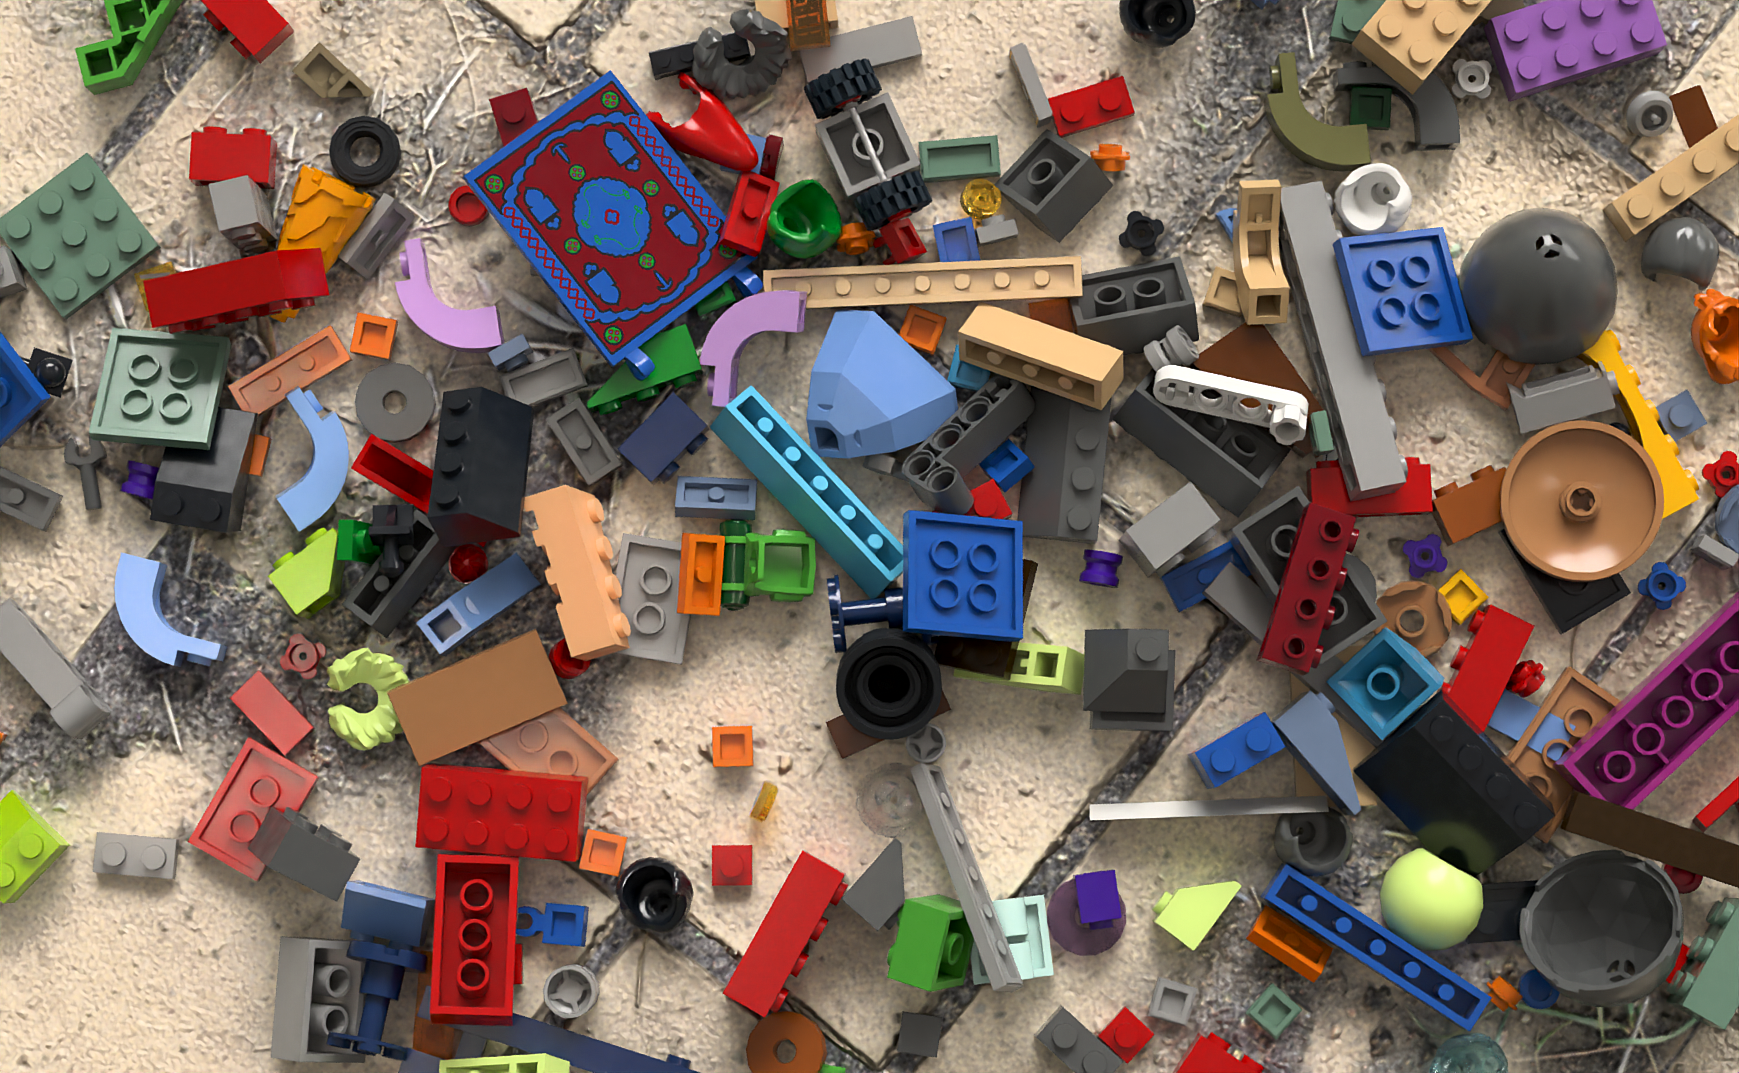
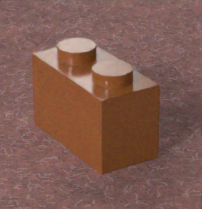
[1431,465,1506,546]

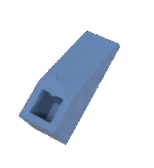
[416,552,541,657]

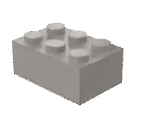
[1119,481,1220,578]

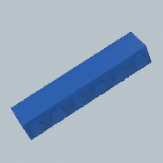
[1260,863,1492,1032]

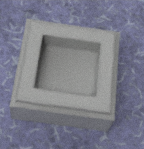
[1690,535,1739,570]
[1147,977,1197,1027]

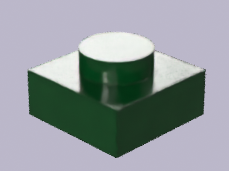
[1349,86,1392,130]

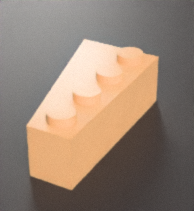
[524,485,631,661]

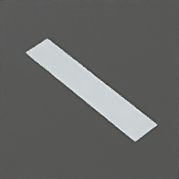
[1090,796,1329,821]

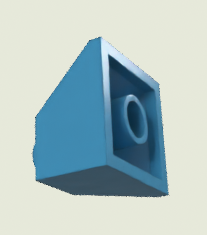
[1326,627,1445,740]

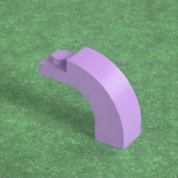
[395,238,505,353]
[700,290,807,407]

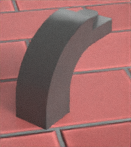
[1333,61,1460,151]

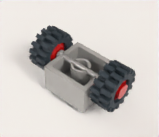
[804,59,932,231]

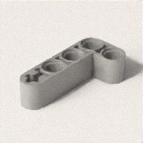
[0,597,112,739]

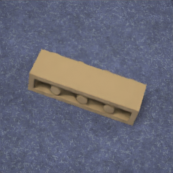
[1603,114,1739,242]
[958,302,1124,410]

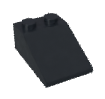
[150,407,258,533]

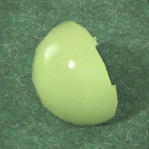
[1380,848,1484,951]

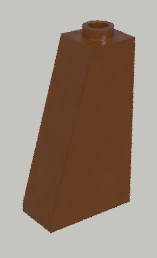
[1189,322,1335,459]

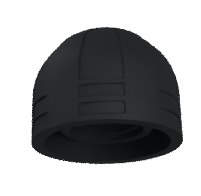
[836,628,942,740]

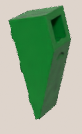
[587,324,703,416]

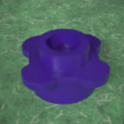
[1403,534,1448,578]

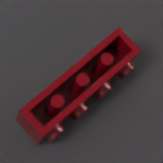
[1256,503,1359,676]

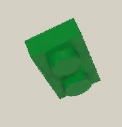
[337,520,383,566]

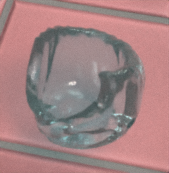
[1429,1033,1508,1073]

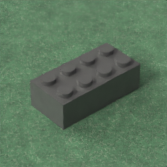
[1225,485,1387,666]

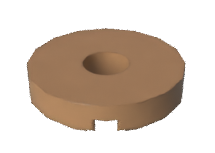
[1373,580,1452,658]

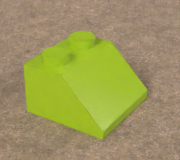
[0,790,70,904]

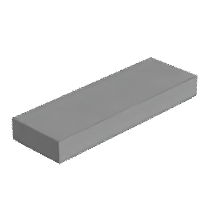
[798,16,922,84]

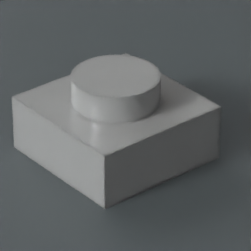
[975,214,1019,247]

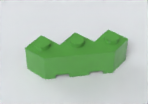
[75,0,183,95]

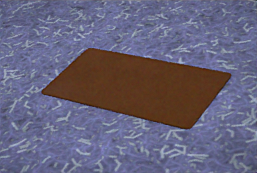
[1669,85,1718,148]

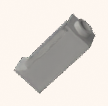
[1506,361,1620,434]

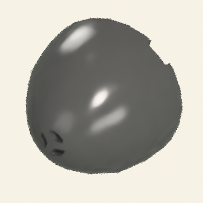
[1458,208,1618,365]
[1520,850,1684,1007]

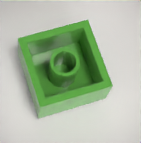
[887,894,974,992]

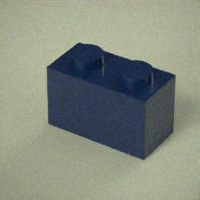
[617,392,709,486]

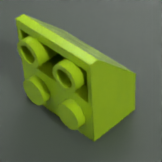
[268,527,345,619]

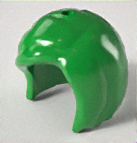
[767,179,842,259]

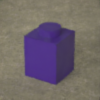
[1073,869,1122,930]

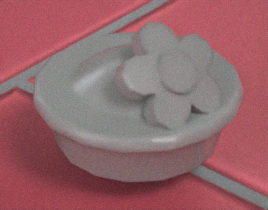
[1626,91,1674,137]

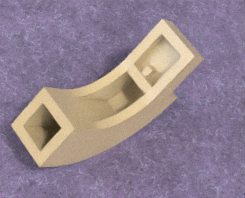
[1233,180,1290,325]

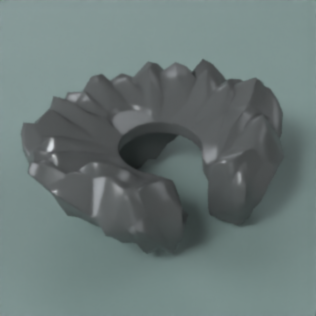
[692,9,792,100]

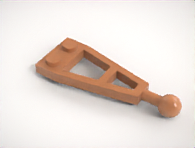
[1428,347,1535,411]

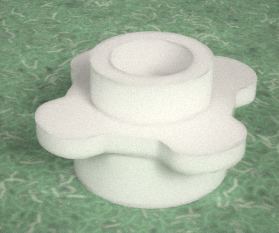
[1452,59,1492,99]

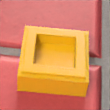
[1438,569,1489,626]

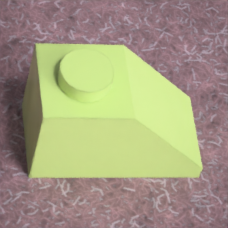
[1152,881,1241,951]

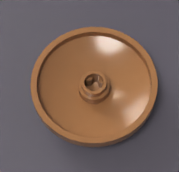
[1499,420,1664,582]

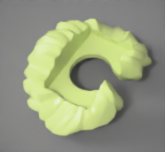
[327,648,410,751]

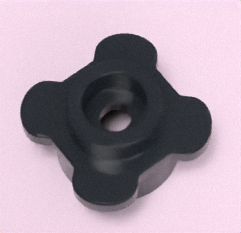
[1119,211,1164,257]

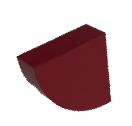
[760,134,784,180]

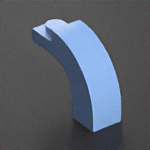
[275,386,349,532]
[114,552,227,667]

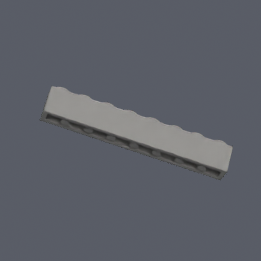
[1279,181,1408,502]

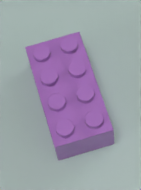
[1484,0,1667,102]

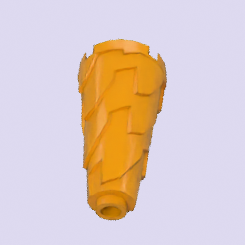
[269,164,376,323]

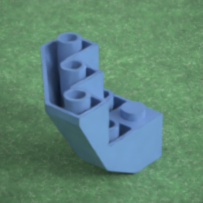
[806,310,958,459]

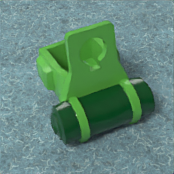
[719,519,816,611]

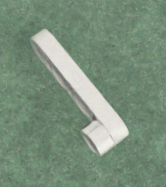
[1153,365,1309,445]

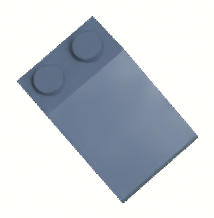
[1270,690,1361,816]

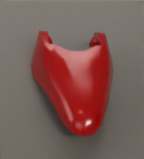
[646,72,759,172]

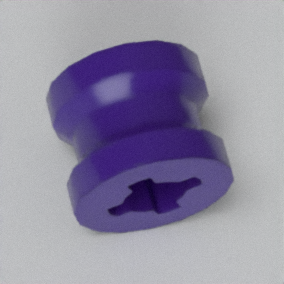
[120,460,159,500]
[1079,549,1123,588]

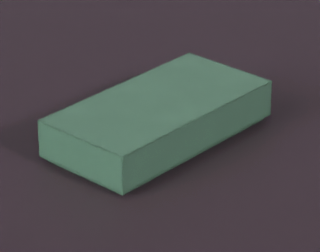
[919,135,1001,183]

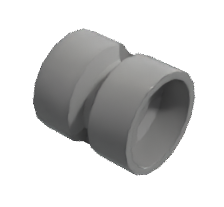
[543,964,600,1018]

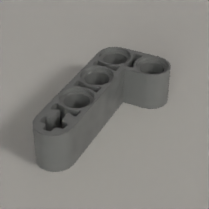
[902,374,1035,515]

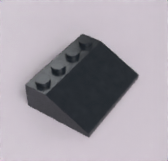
[1353,689,1555,877]

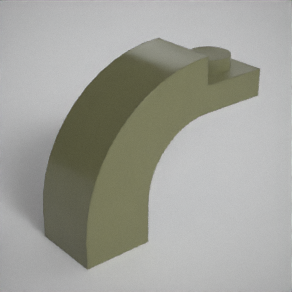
[1264,52,1371,172]

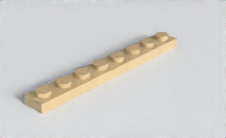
[763,256,1083,310]

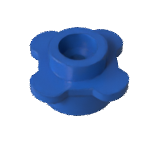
[1637,562,1686,610]

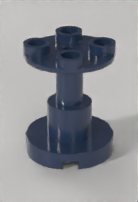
[827,575,939,654]
[326,940,428,1061]

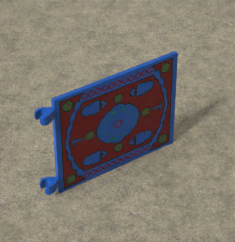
[463,70,763,381]

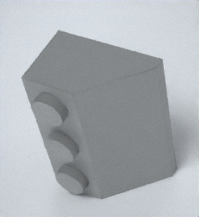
[271,936,374,1063]

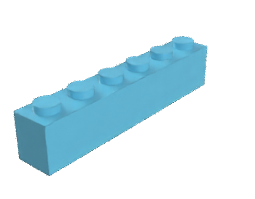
[710,385,903,599]

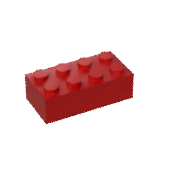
[143,248,330,334]
[415,763,588,862]
[722,850,848,1017]
[430,854,519,1026]

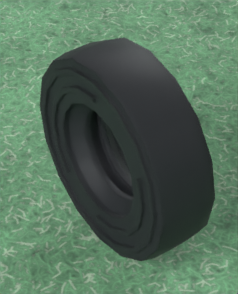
[329,116,401,188]

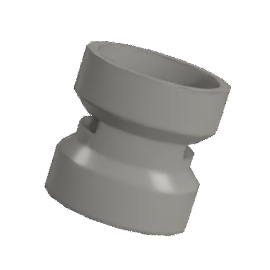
[1144,325,1199,373]
[906,723,946,763]

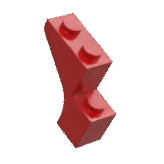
[351,434,487,547]

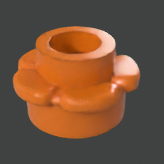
[1486,975,1523,1012]

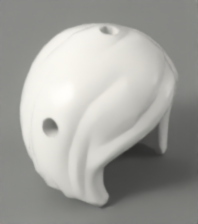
[1334,163,1412,236]

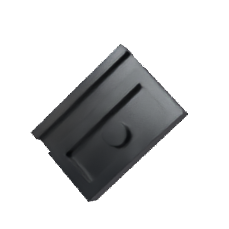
[1466,880,1538,944]

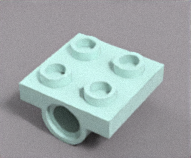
[970,895,1054,985]

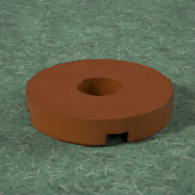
[746,1011,827,1073]

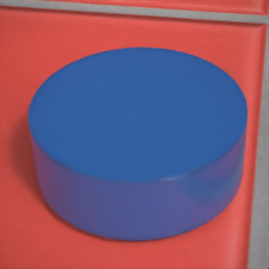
[1518,969,1560,1009]

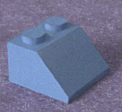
[341,880,435,951]

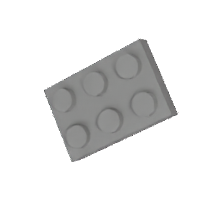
[614,533,691,665]

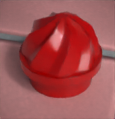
[448,544,489,584]

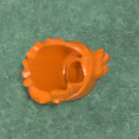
[1691,289,1739,384]

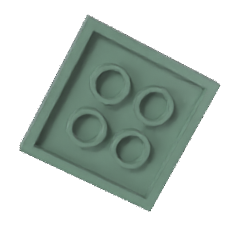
[0,153,161,319]
[89,328,232,450]

